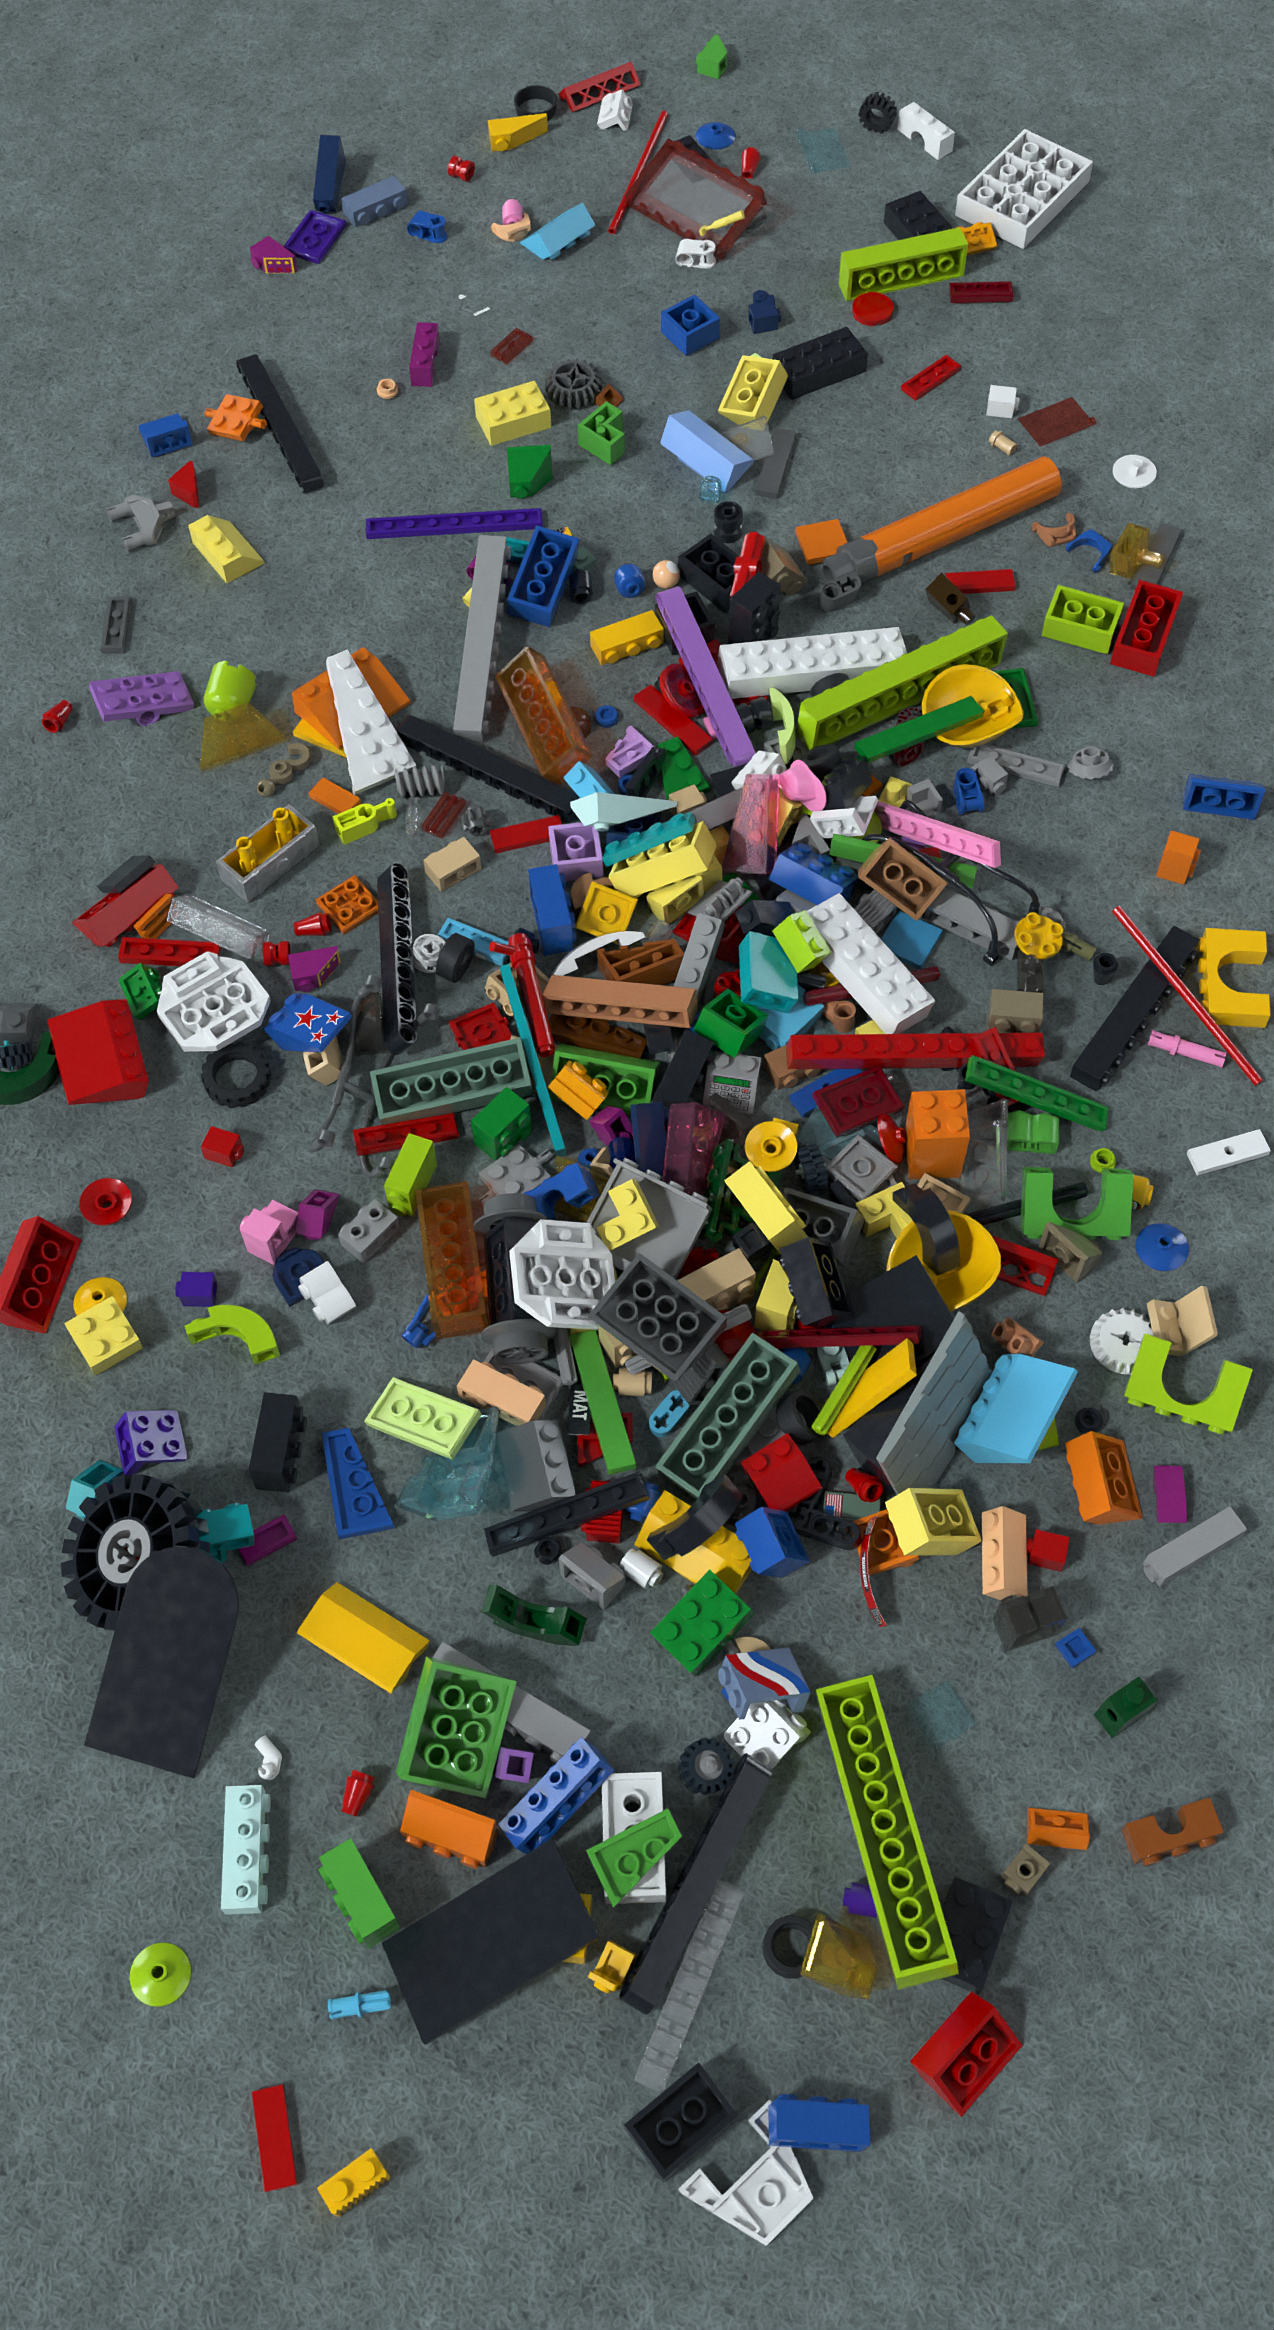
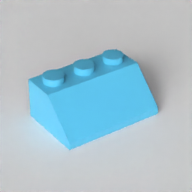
[520,203,595,260]

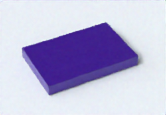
[283,210,347,264]

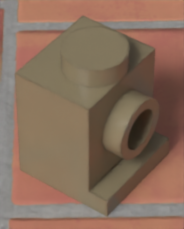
[1001,1844,1050,1897]

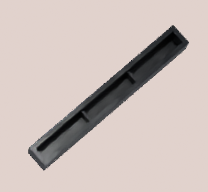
[1070,925,1200,1092]

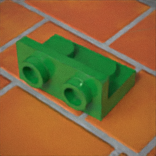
[118,963,162,1020]

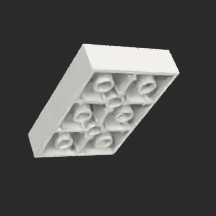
[955,129,1093,249]

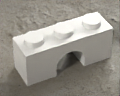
[897,102,955,160]

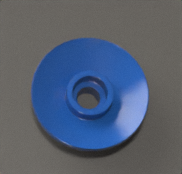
[696,122,735,149]
[1136,1223,1189,1271]

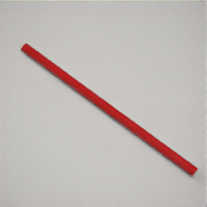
[608,111,668,234]
[1112,906,1263,1086]

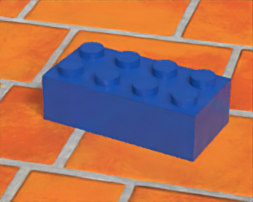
[507,525,579,627]

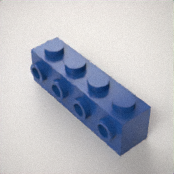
[498,1737,615,1854]

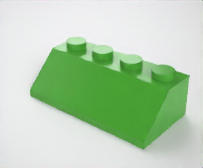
[549,1044,660,1115]

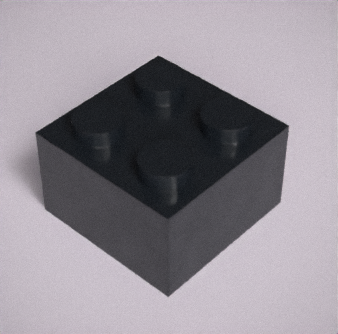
[655,591,715,655]

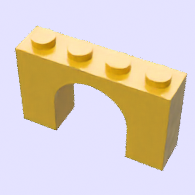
[1197,928,1270,1028]

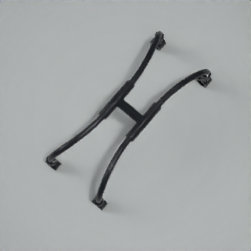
[862,800,1040,966]

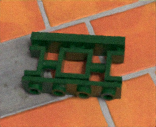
[698,1138,782,1243]

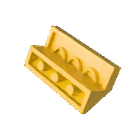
[297,1582,430,1693]

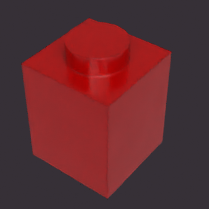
[200,1126,244,1168]
[1026,1529,1070,1572]

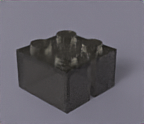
[992,1586,1067,1652]

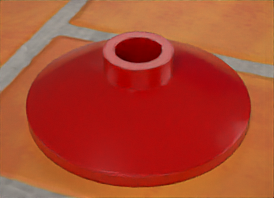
[878,1114,907,1164]
[79,1178,132,1226]

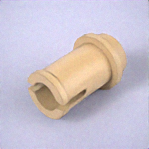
[989,430,1018,456]

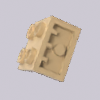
[1147,1286,1218,1356]

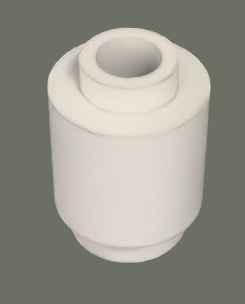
[619,1548,663,1589]

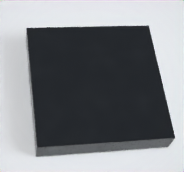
[97,855,155,893]

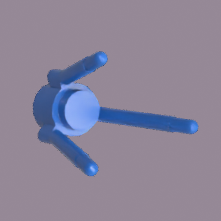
[401,1290,462,1349]

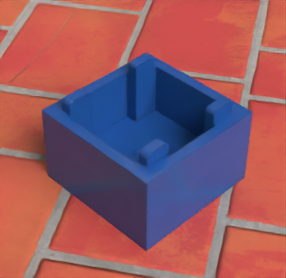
[735,1507,810,1578]

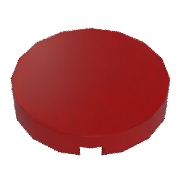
[852,292,894,326]

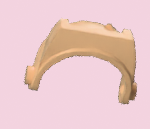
[491,213,531,242]

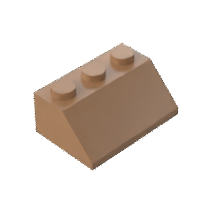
[858,837,948,921]

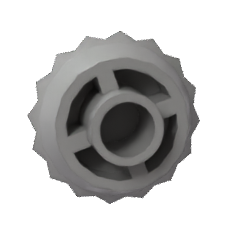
[1067,746,1114,780]

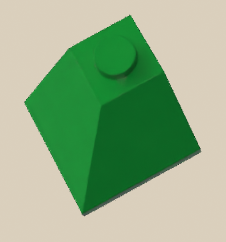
[507,445,553,498]

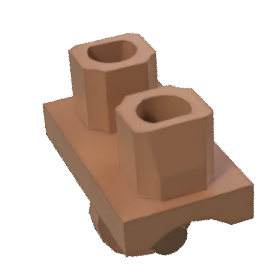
[991,1317,1044,1357]

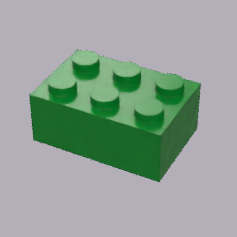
[650,1569,755,1677]

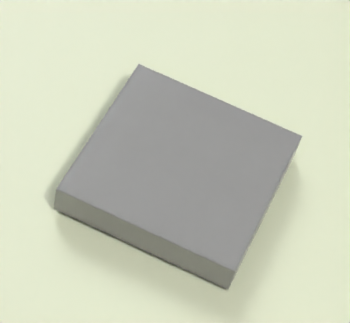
[826,1134,898,1201]

